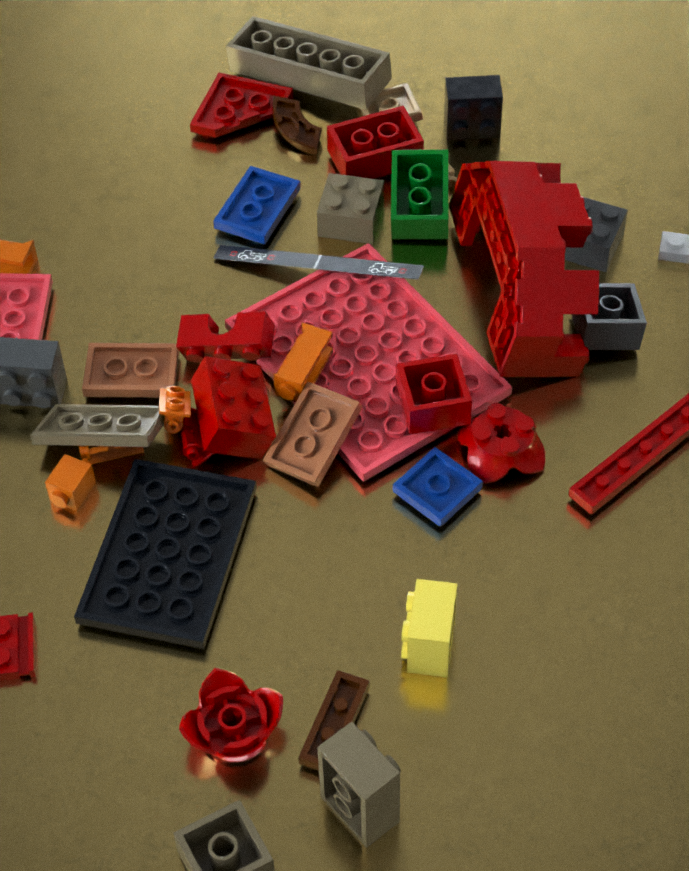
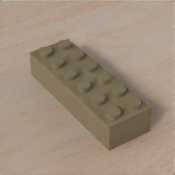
[226,16,392,110]

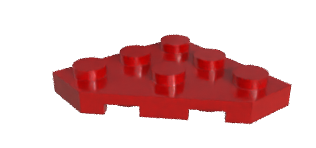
[190,72,293,138]

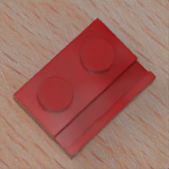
[0,612,36,681]

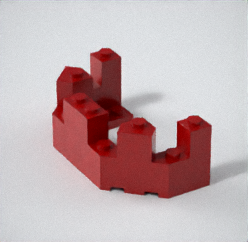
[449,161,600,377]

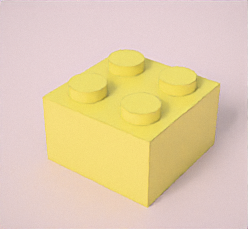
[401,579,457,677]

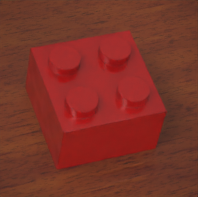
[396,353,472,435]

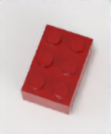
[327,105,424,179]
[191,356,276,459]

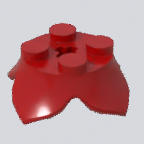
[458,403,545,484]
[179,668,284,763]

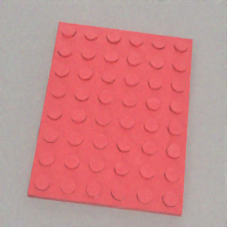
[225,243,512,482]

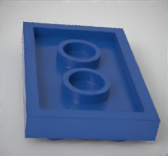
[213,166,301,245]

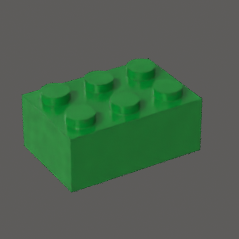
[391,150,449,239]

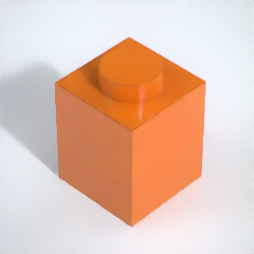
[45,454,96,511]

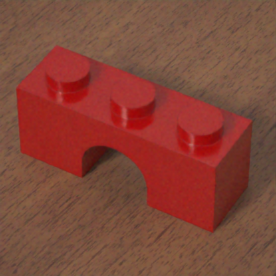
[176,311,275,363]

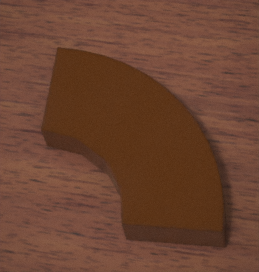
[272,96,322,155]

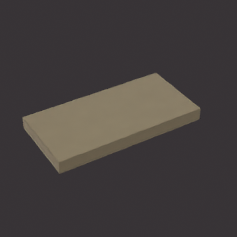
[30,404,165,447]

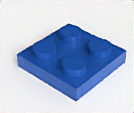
[393,447,483,527]

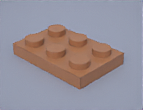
[82,343,179,398]
[263,382,363,487]

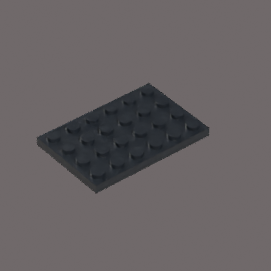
[74,459,257,649]

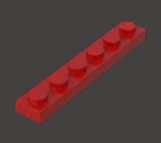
[568,393,689,515]

